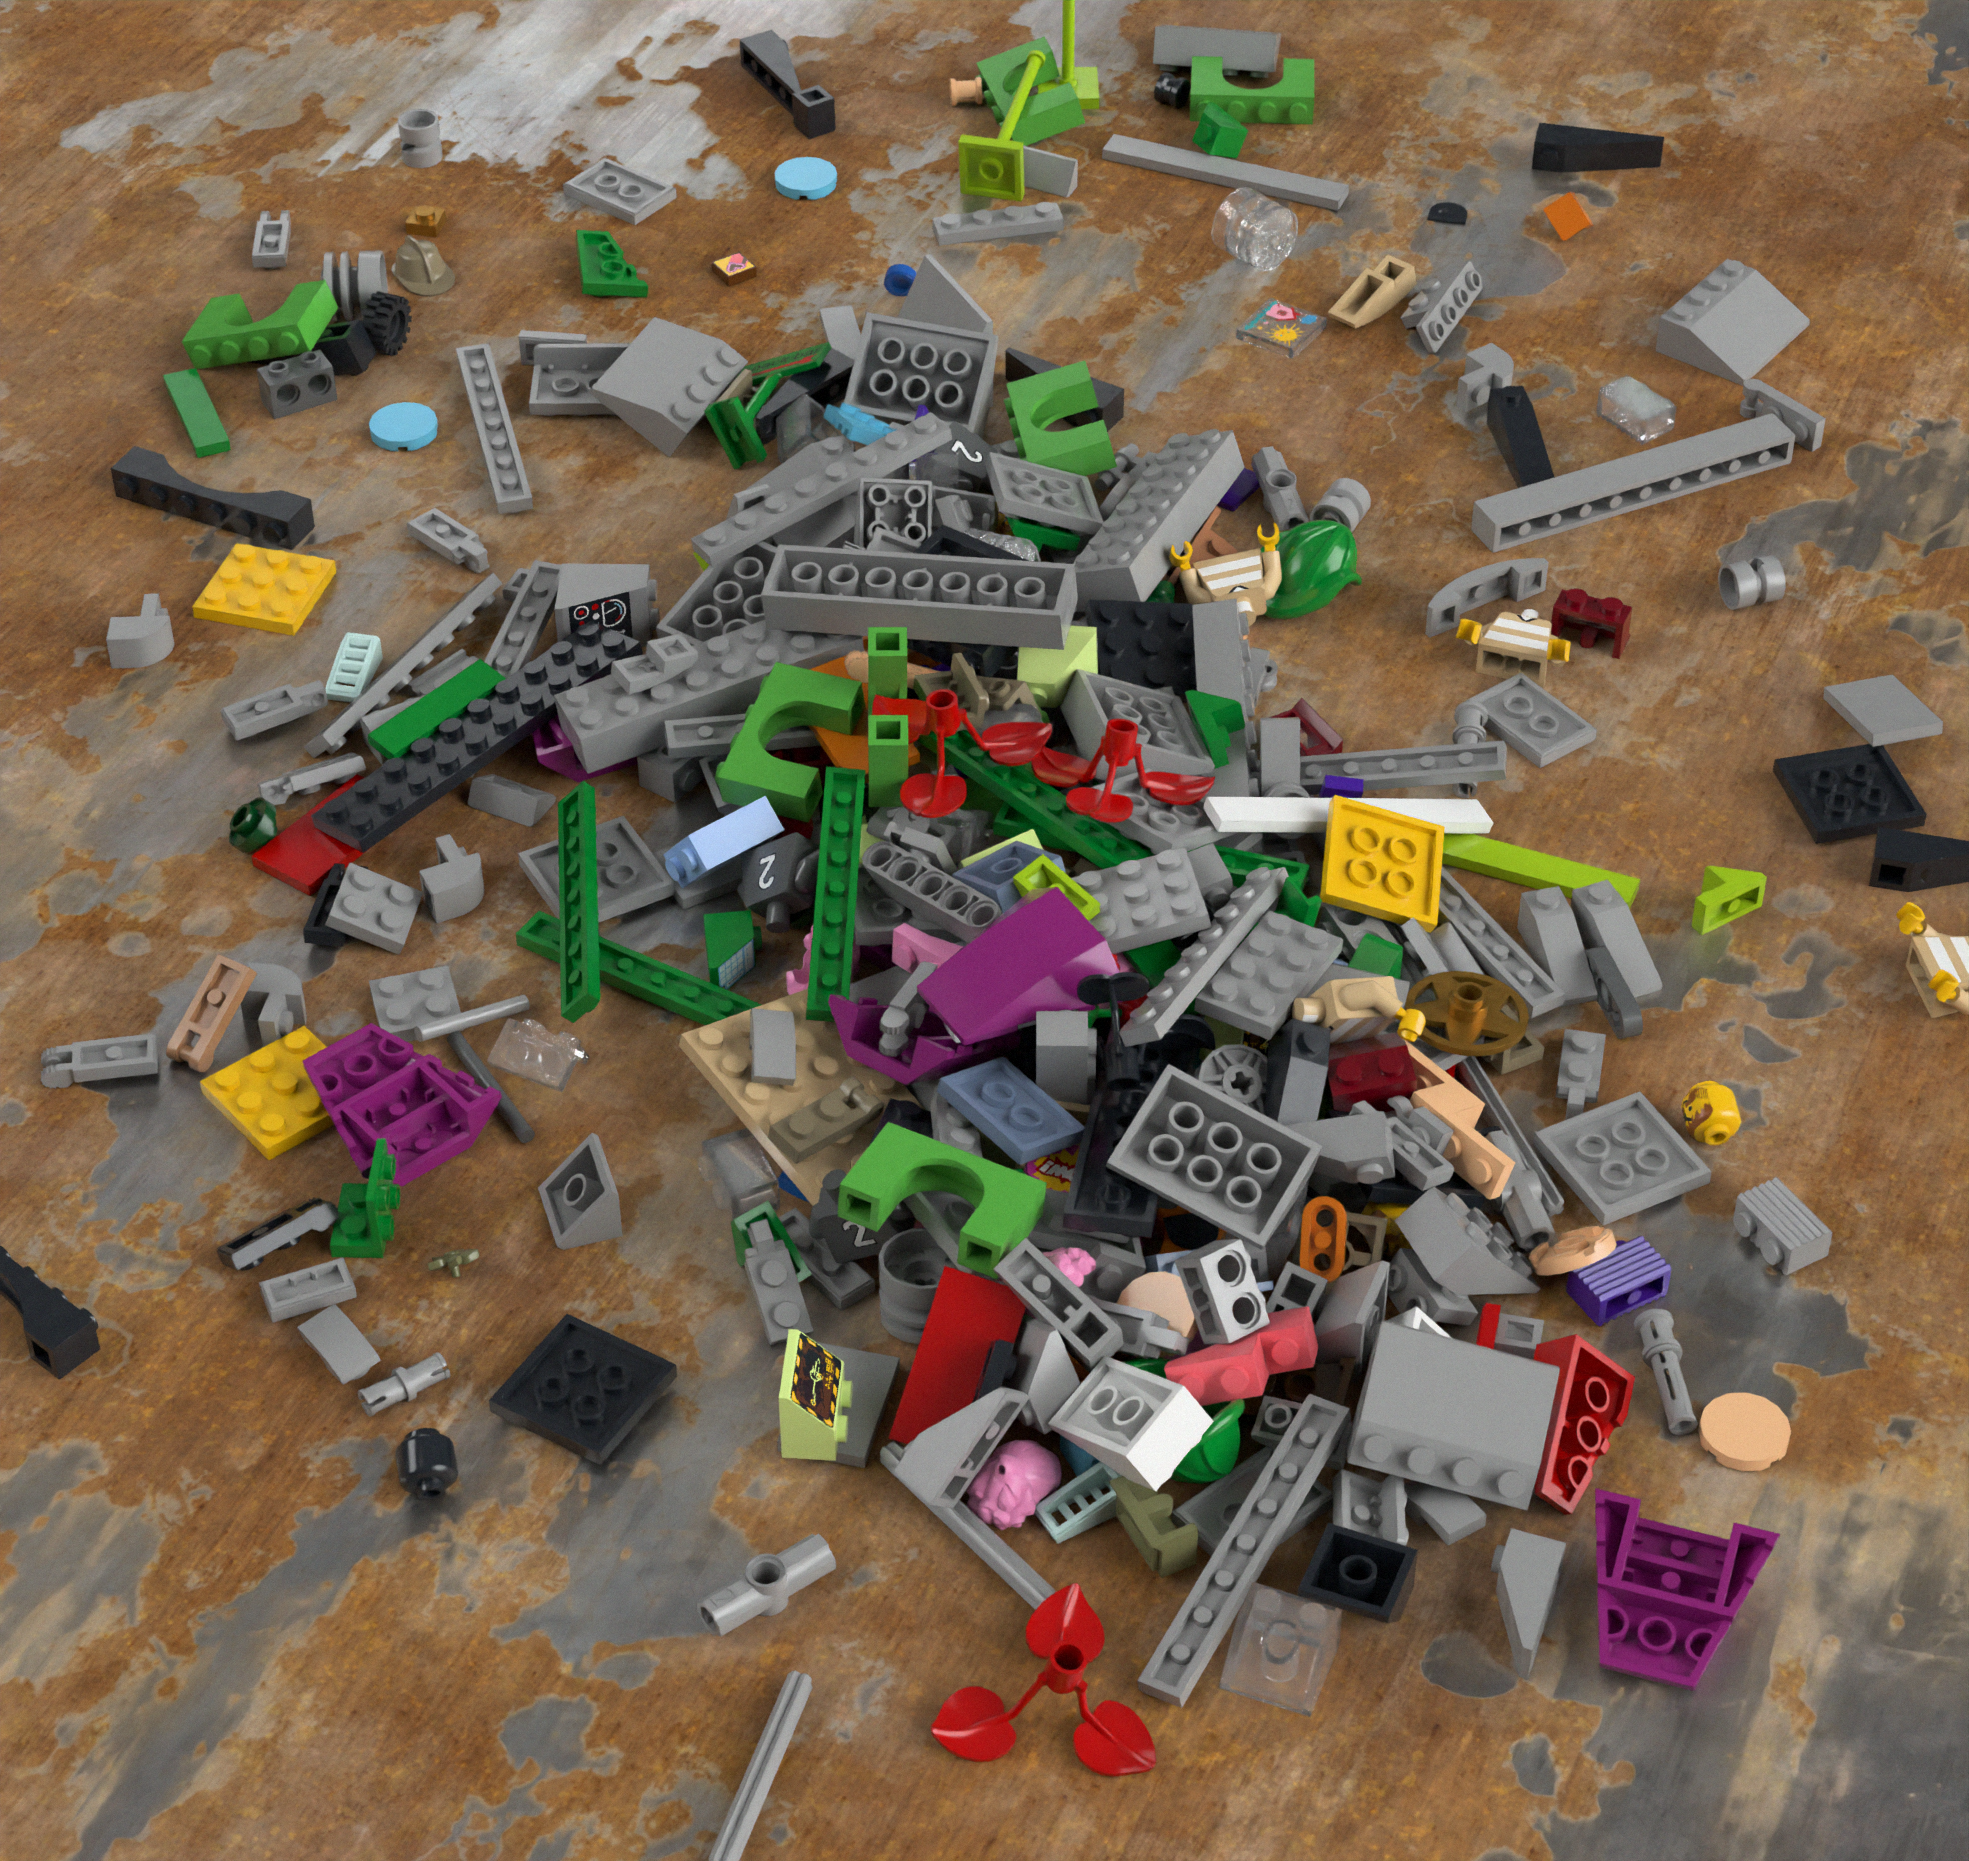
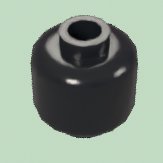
[395,1428,458,1500]

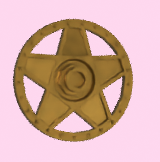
[1404,971,1529,1056]

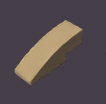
[1328,254,1417,328]

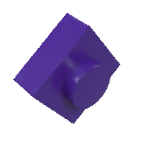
[1318,775,1364,798]

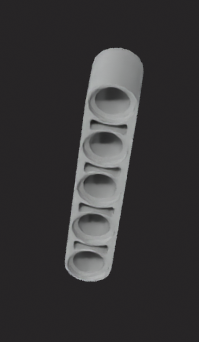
[862,841,1003,943]

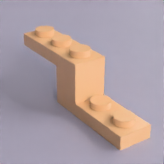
[1404,1040,1515,1200]

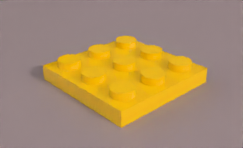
[192,543,337,636]
[1320,795,1445,933]
[200,1026,334,1160]

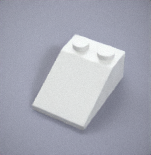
[1048,1356,1213,1491]

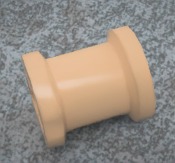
[949,77,982,106]

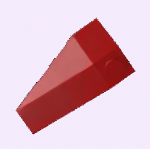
[1533,1334,1635,1515]

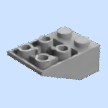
[853,478,932,548]
[1395,1186,1541,1295]

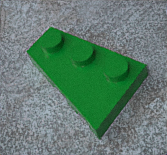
[575,230,649,297]

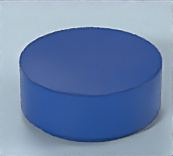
[884,264,917,297]

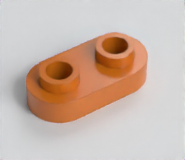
[1300,1196,1347,1284]

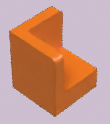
[1543,191,1594,241]

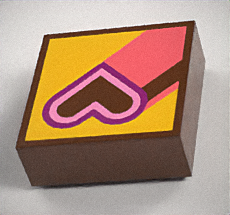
[712,252,757,286]

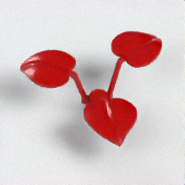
[872,689,1052,818]
[1031,719,1215,823]
[930,1583,1156,1777]

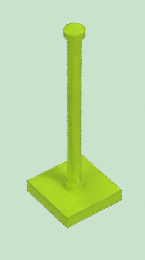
[1037,0,1099,109]
[958,50,1046,202]

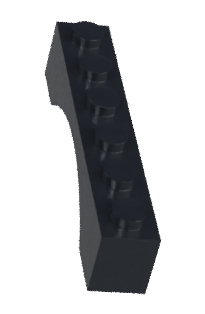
[111,446,315,550]
[0,1246,100,1380]

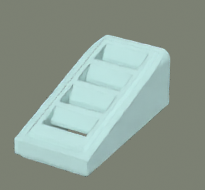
[325,632,383,703]
[1034,1461,1121,1544]

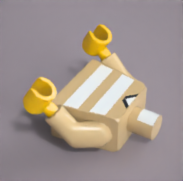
[1169,523,1282,626]
[1456,609,1571,687]
[1896,902,1969,1018]
[1292,976,1426,1045]

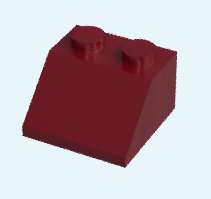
[1325,1032,1417,1113]

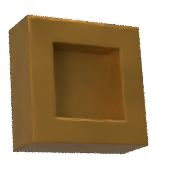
[405,205,447,237]

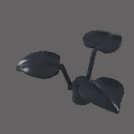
[1019,972,1216,1092]

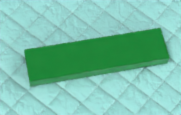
[163,368,231,458]
[368,659,506,760]

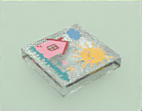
[1236,298,1327,359]

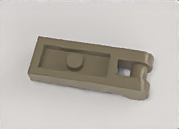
[767,1077,884,1164]

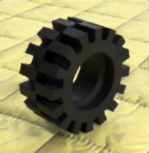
[360,291,412,356]

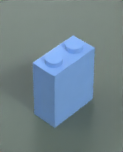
[663,796,784,889]

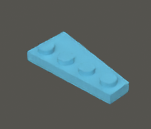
[823,402,897,445]

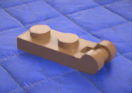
[166,954,257,1073]

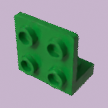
[330,1138,400,1258]

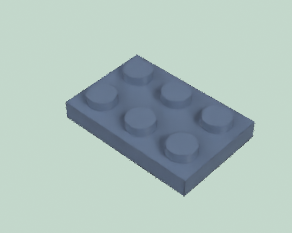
[937,1057,1085,1165]

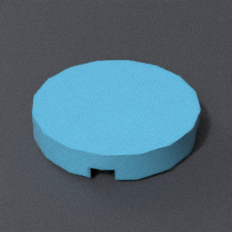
[775,157,837,200]
[369,402,438,451]

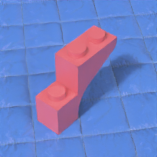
[1164,1306,1319,1406]

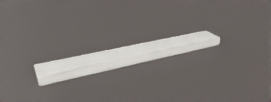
[1203,797,1493,834]

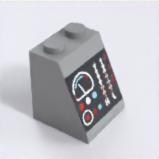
[555,564,660,647]

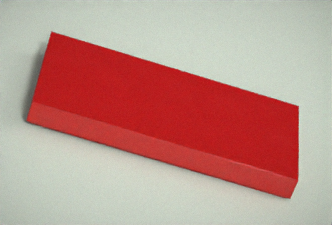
[251,774,373,896]
[888,1266,1026,1445]

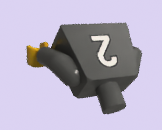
[920,420,998,494]
[737,832,820,933]
[809,1169,915,1263]

